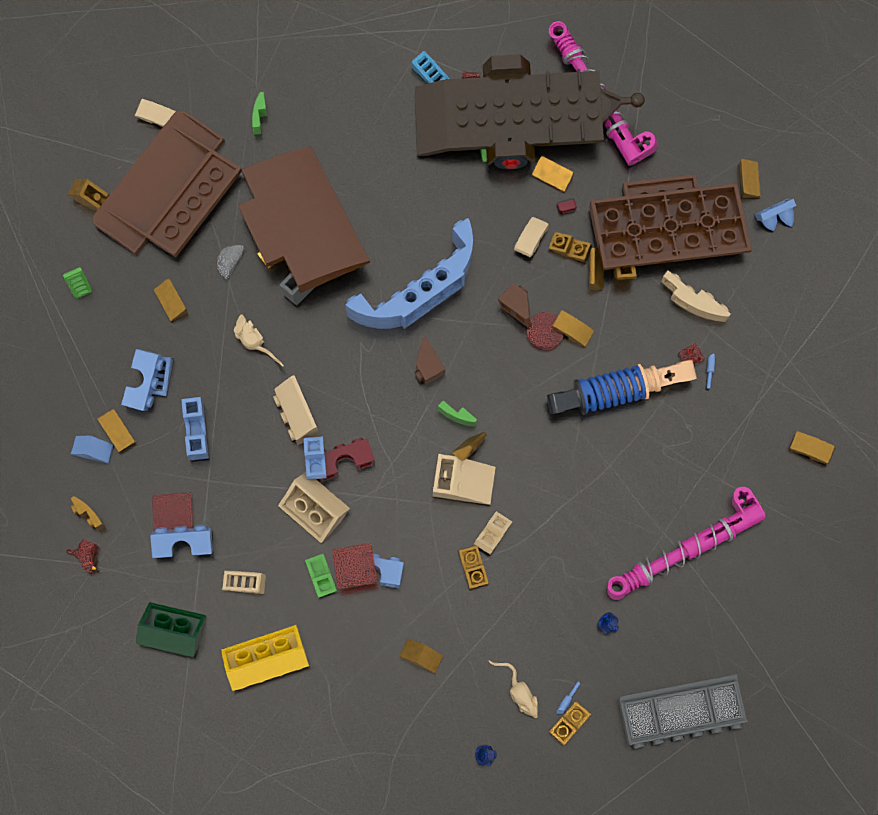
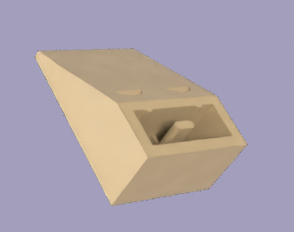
[433,454,496,505]

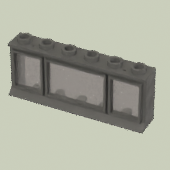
[618,674,748,749]

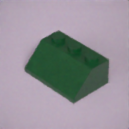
[136,602,206,657]

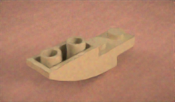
[661,271,731,322]

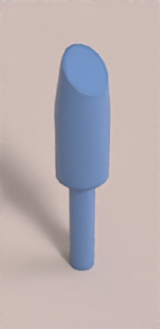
[706,354,715,389]
[556,682,581,714]

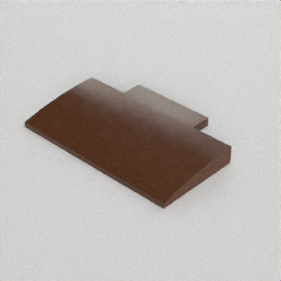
[238,146,370,293]
[589,174,752,270]

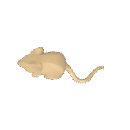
[234,314,284,367]
[488,660,538,719]

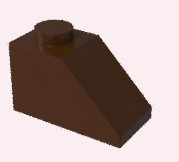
[498,283,531,328]
[415,338,445,385]

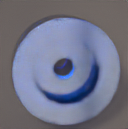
[598,612,619,633]
[475,745,497,766]

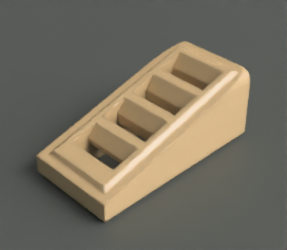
[222,571,266,594]

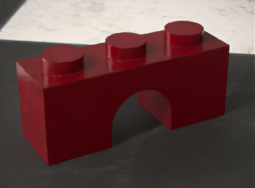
[319,438,375,482]

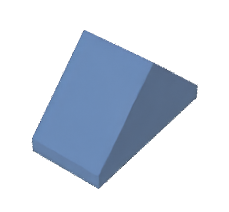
[71,436,114,464]

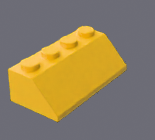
[221,625,309,691]

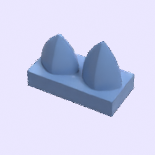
[755,199,796,231]

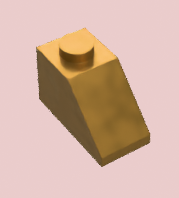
[68,179,110,211]

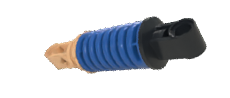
[546,360,697,415]

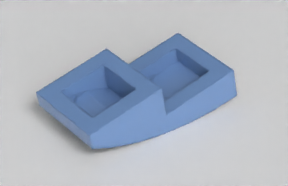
[303,436,327,480]

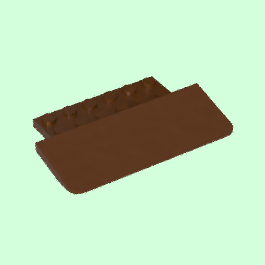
[93,110,242,257]

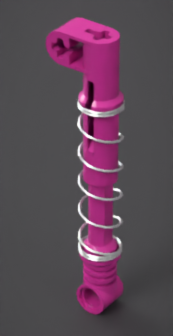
[549,21,658,166]
[607,487,766,600]

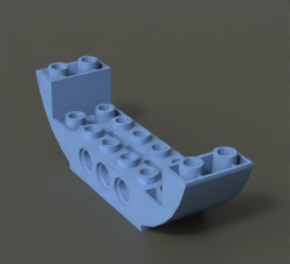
[345,218,473,329]

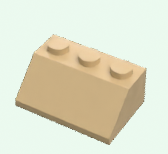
[273,375,319,445]
[278,472,350,543]

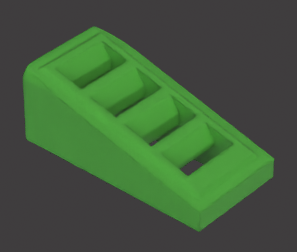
[63,267,92,299]

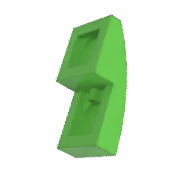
[252,92,267,135]
[438,401,477,427]
[305,553,337,598]

